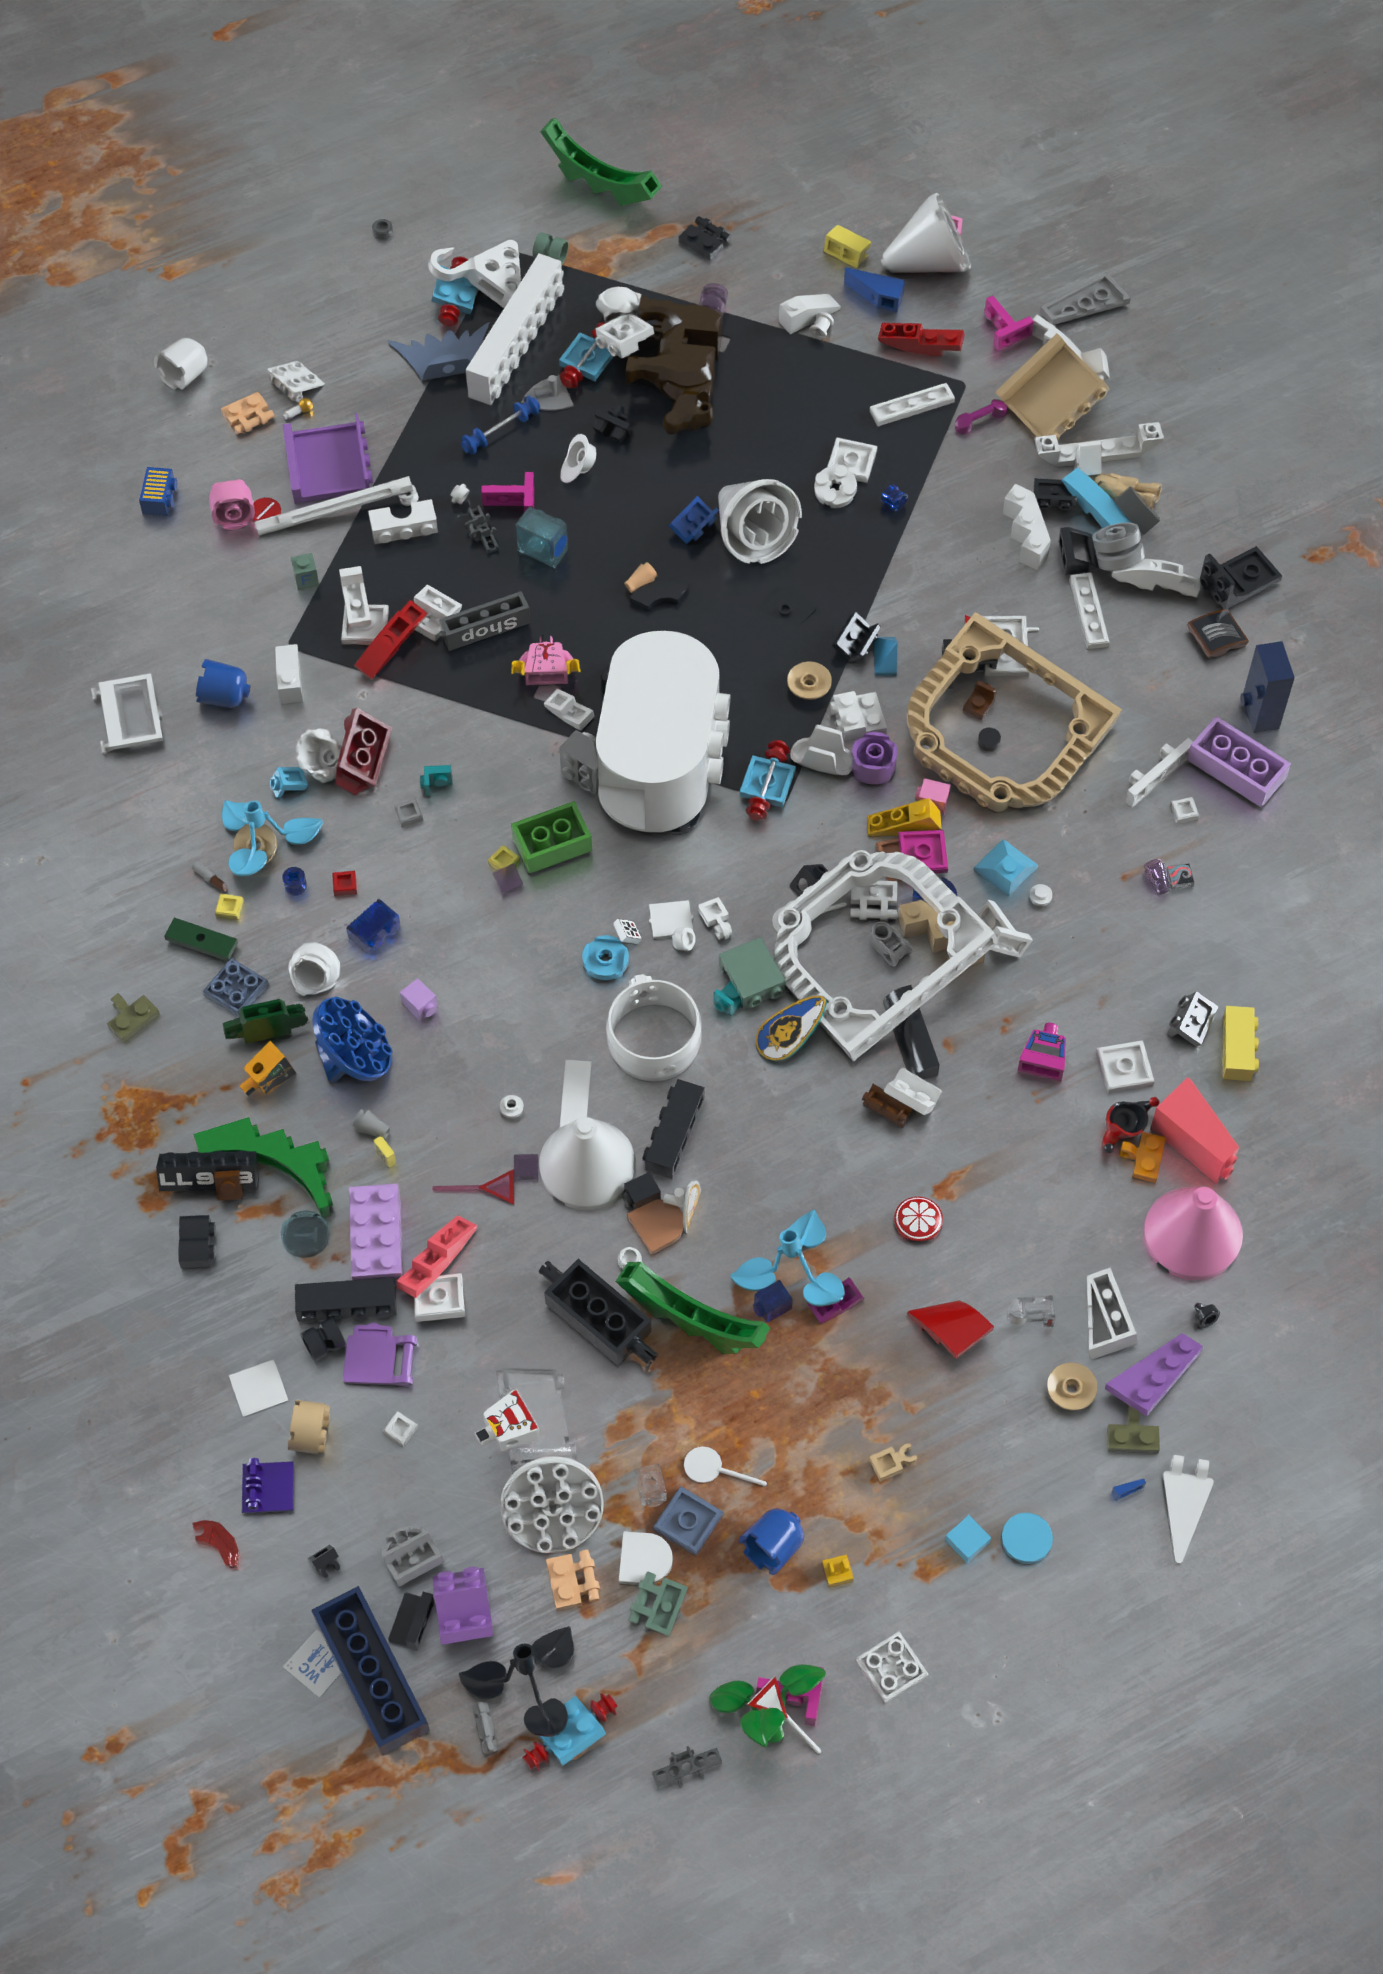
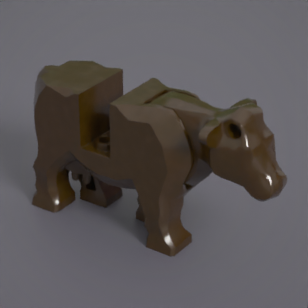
[626,295,723,435]

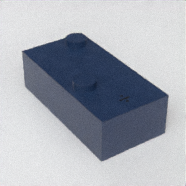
[1240,641,1295,733]

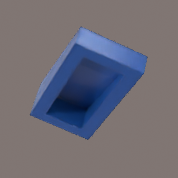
[1111,1478,1146,1501]

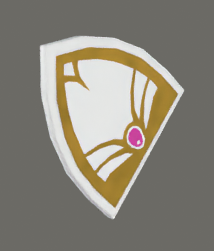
[663,1180,701,1234]

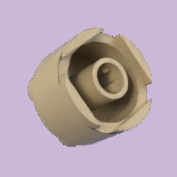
[288,1399,330,1454]

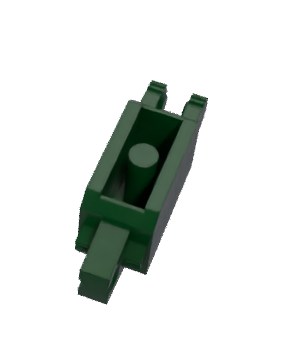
[222,999,309,1044]

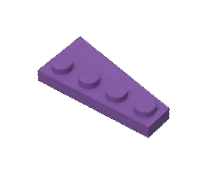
[1105,1333,1203,1416]

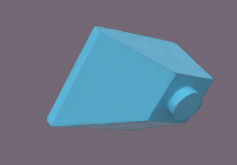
[973,839,1038,896]

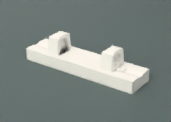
[1125,738,1193,807]

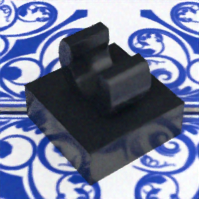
[307,1544,340,1578]

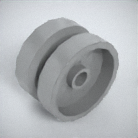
[1092,522,1145,571]

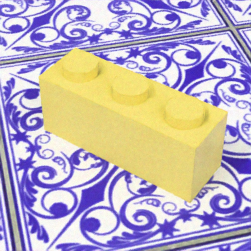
[1222,1006,1259,1081]

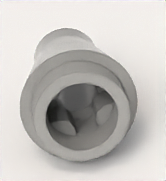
[353,1109,390,1138]

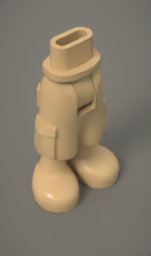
[1088,473,1162,510]

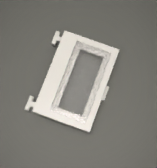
[91,673,163,754]

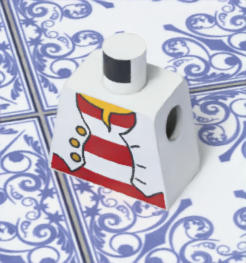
[475,1389,540,1451]

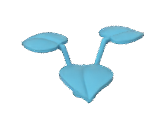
[222,800,323,876]
[730,1209,845,1306]

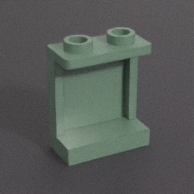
[719,937,786,1009]

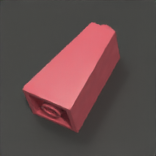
[1150,1077,1239,1184]

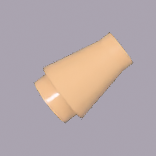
[624,562,657,593]

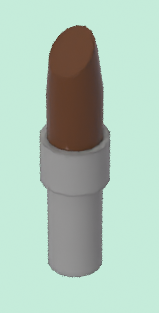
[192,862,227,892]

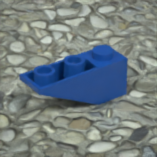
[844,267,905,312]

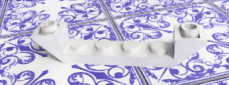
[1035,422,1164,467]

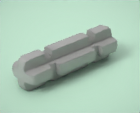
[472,1701,498,1754]

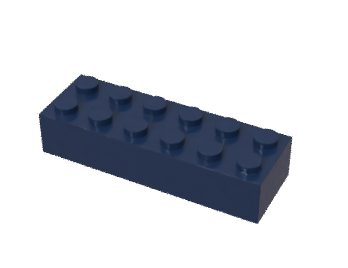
[311,1586,430,1756]

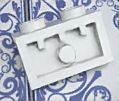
[884,1068,942,1115]

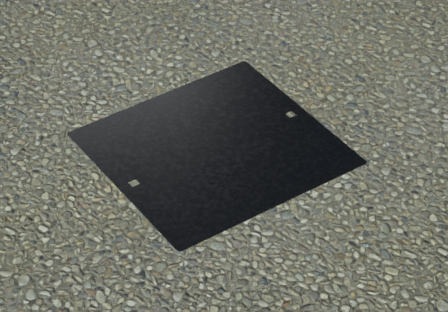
[289,253,966,802]

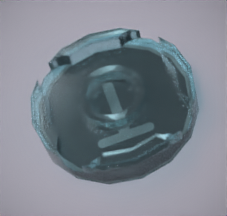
[280,1210,330,1258]

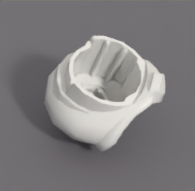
[596,287,641,323]
[288,942,340,996]

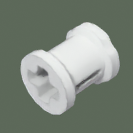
[809,312,834,340]

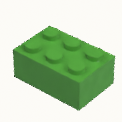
[511,801,593,874]

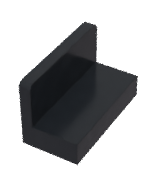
[388,1591,435,1651]

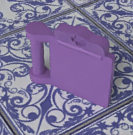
[343,1323,417,1387]

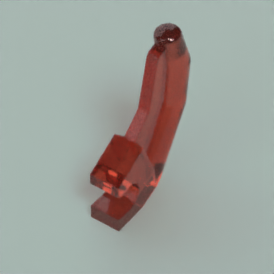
[192,1520,240,1568]

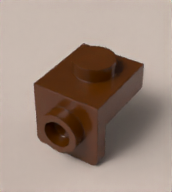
[214,1170,243,1201]

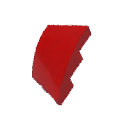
[907,1300,994,1359]

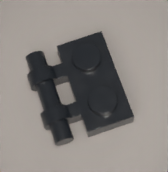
[679,216,731,260]

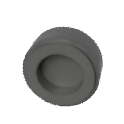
[372,219,393,239]

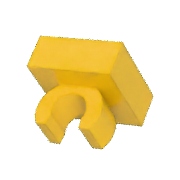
[822,1554,854,1588]

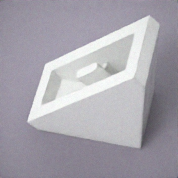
[1073,441,1102,476]

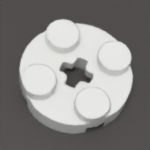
[814,465,857,508]

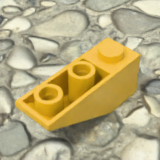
[867,798,941,836]

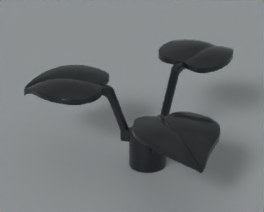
[459,1626,574,1737]

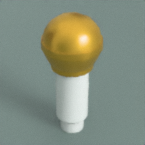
[283,398,313,420]

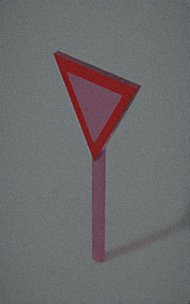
[432,1169,514,1205]

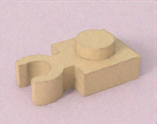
[869,1443,917,1482]

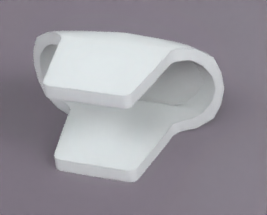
[790,725,852,775]

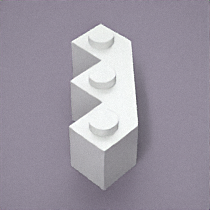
[1003,484,1051,571]

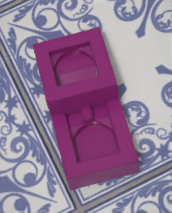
[807,1277,865,1324]

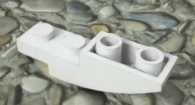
[1112,559,1200,597]

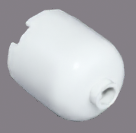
[154,338,208,390]

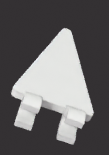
[1163,1455,1214,1564]

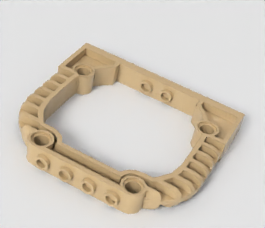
[907,612,1122,812]

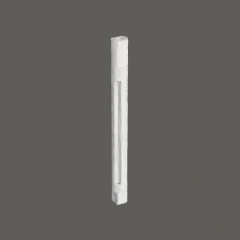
[255,476,413,536]

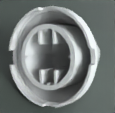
[881,193,971,273]
[718,479,802,564]
[539,1117,636,1210]

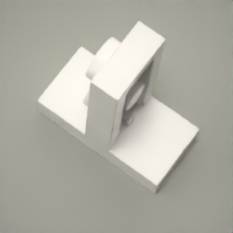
[339,566,371,628]
[977,900,1033,958]

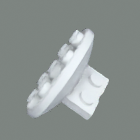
[500,1456,604,1553]

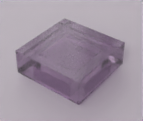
[492,864,523,894]
[514,1154,538,1180]

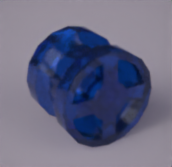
[881,484,908,511]
[282,867,307,896]

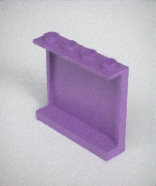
[282,413,373,504]

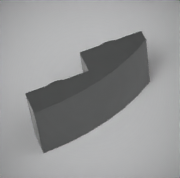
[1115,486,1160,535]

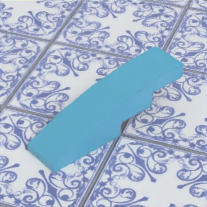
[1061,467,1132,528]

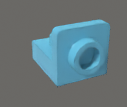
[270,767,308,798]

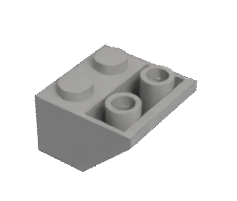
[559,730,599,795]

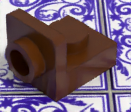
[963,680,997,720]

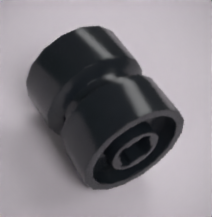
[300,1317,346,1362]

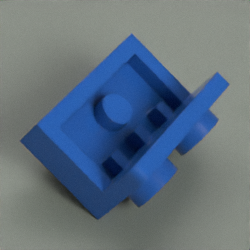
[669,496,719,544]

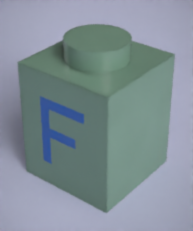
[291,553,319,590]

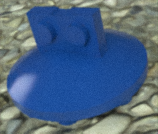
[312,997,393,1082]

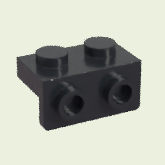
[1033,478,1077,510]
[832,612,881,663]

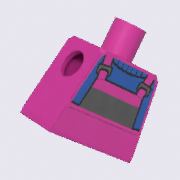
[1017,1022,1066,1081]

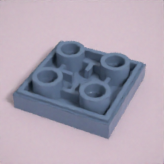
[202,958,269,1017]

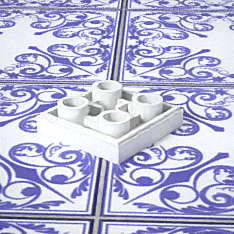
[855,1631,929,1705]

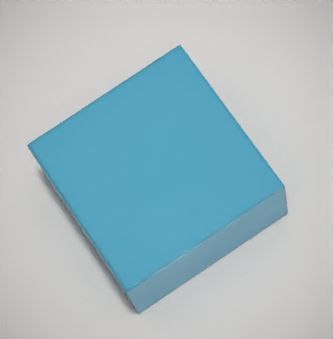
[945,1515,991,1563]

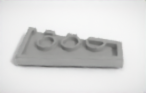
[1040,272,1131,325]

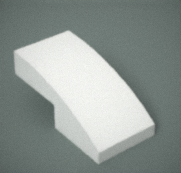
[544,689,595,731]

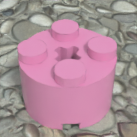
[209,479,255,530]

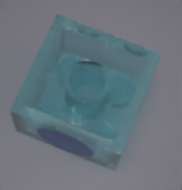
[516,506,568,568]

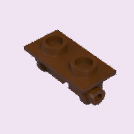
[862,1084,913,1127]

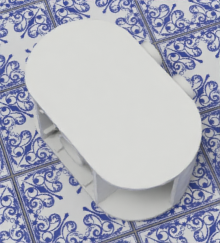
[596,631,730,832]

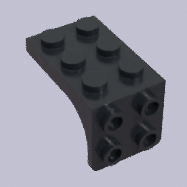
[1200,546,1282,609]

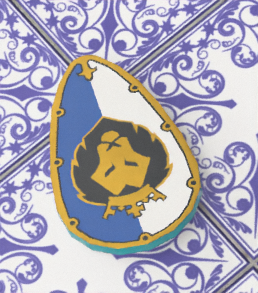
[756,996,827,1062]

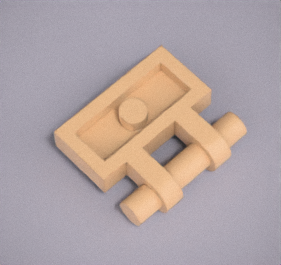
[221,391,275,434]
[546,1550,600,1611]

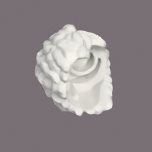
[295,728,342,783]

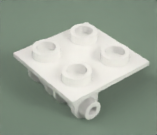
[267,361,325,402]

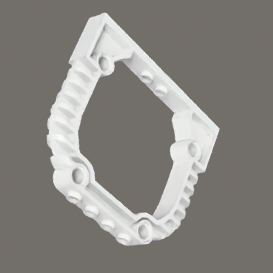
[774,850,998,1062]

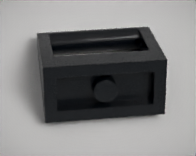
[1058,527,1099,575]

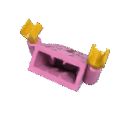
[511,635,581,685]

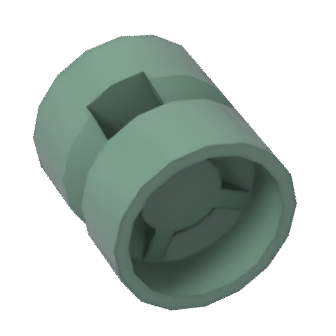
[532,232,569,265]

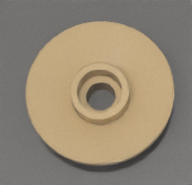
[787,662,832,700]
[233,824,277,863]
[1047,1362,1098,1411]

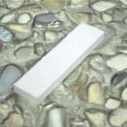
[870,383,955,426]
[1069,573,1109,649]

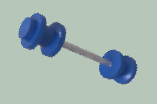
[461,395,540,455]

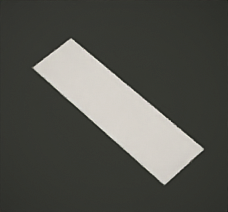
[560,1060,592,1127]

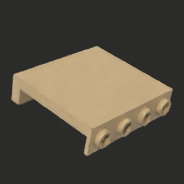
[995,333,1110,441]

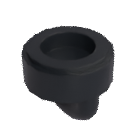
[1194,1303,1220,1328]

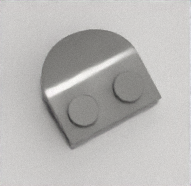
[381,1525,444,1587]

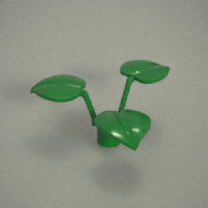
[708,1664,826,1747]

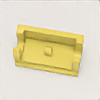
[823,225,872,268]

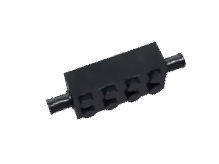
[539,1258,658,1366]

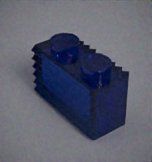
[346,899,400,953]

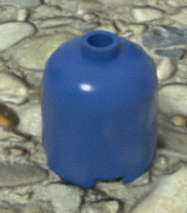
[196,659,251,708]
[738,1508,804,1575]

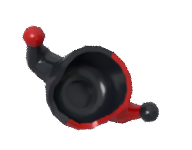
[1102,1097,1160,1153]

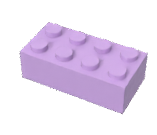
[1187,716,1291,808]
[349,1184,403,1285]

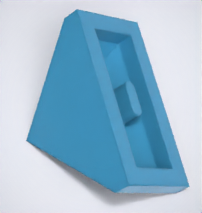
[874,637,898,675]

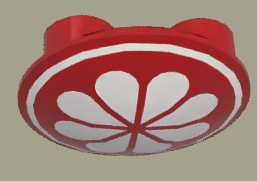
[894,1196,943,1241]

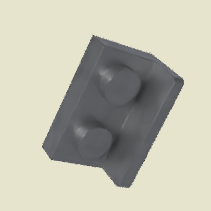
[1167,991,1218,1047]

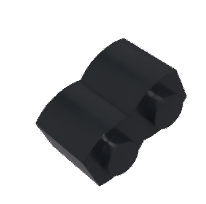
[178,1215,216,1268]

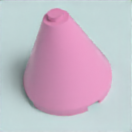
[1143,1187,1243,1280]

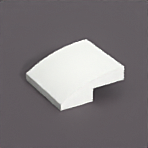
[414,585,462,641]

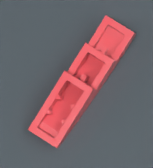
[396,1215,477,1298]

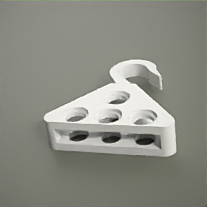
[428,240,521,308]

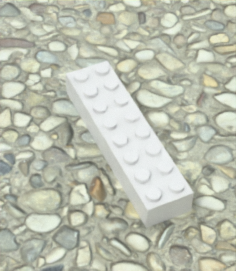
[466,254,564,405]

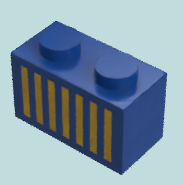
[139,467,177,516]

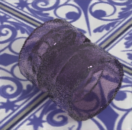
[699,283,728,315]

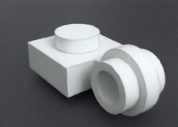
[698,897,732,940]

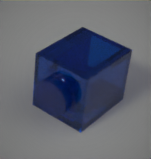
[753,1280,793,1323]

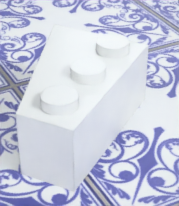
[1087,1268,1138,1360]

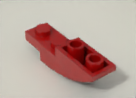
[878,323,965,356]
[354,600,428,680]

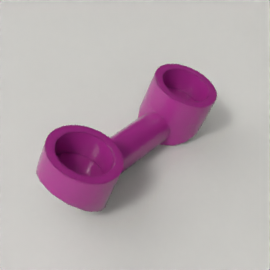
[955,399,1007,434]

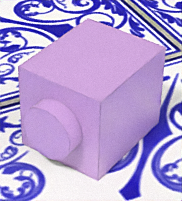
[400,978,438,1021]

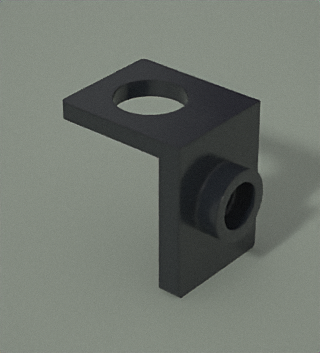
[790,864,828,896]

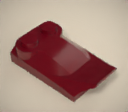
[335,708,392,795]

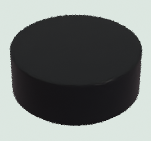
[978,727,1001,750]

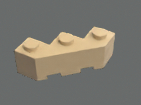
[897,900,985,965]

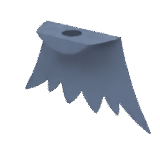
[387,322,489,381]

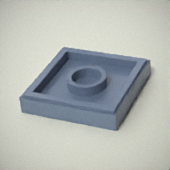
[653,1486,724,1556]

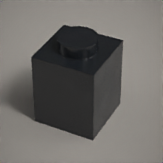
[622,1172,661,1210]

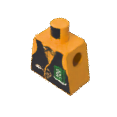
[239,1041,296,1097]

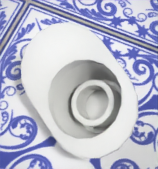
[561,434,596,483]

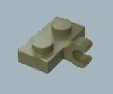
[107,993,160,1043]
[1107,1406,1160,1453]

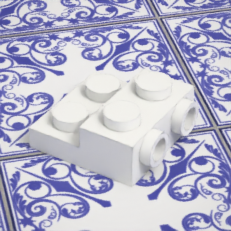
[596,313,654,358]
[830,691,887,741]

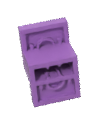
[433,1567,494,1645]

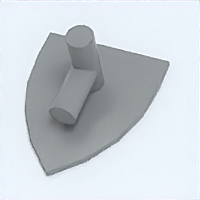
[521,375,574,411]

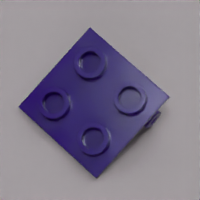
[242,1458,294,1513]

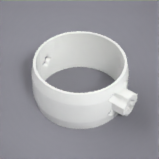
[606,974,701,1082]

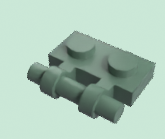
[628,1571,688,1637]

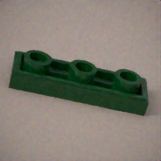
[164,917,238,961]

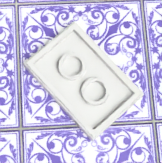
[983,616,1030,676]

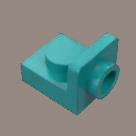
[420,765,453,796]
[713,981,741,1016]

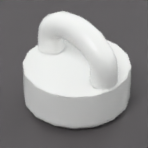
[672,928,695,951]

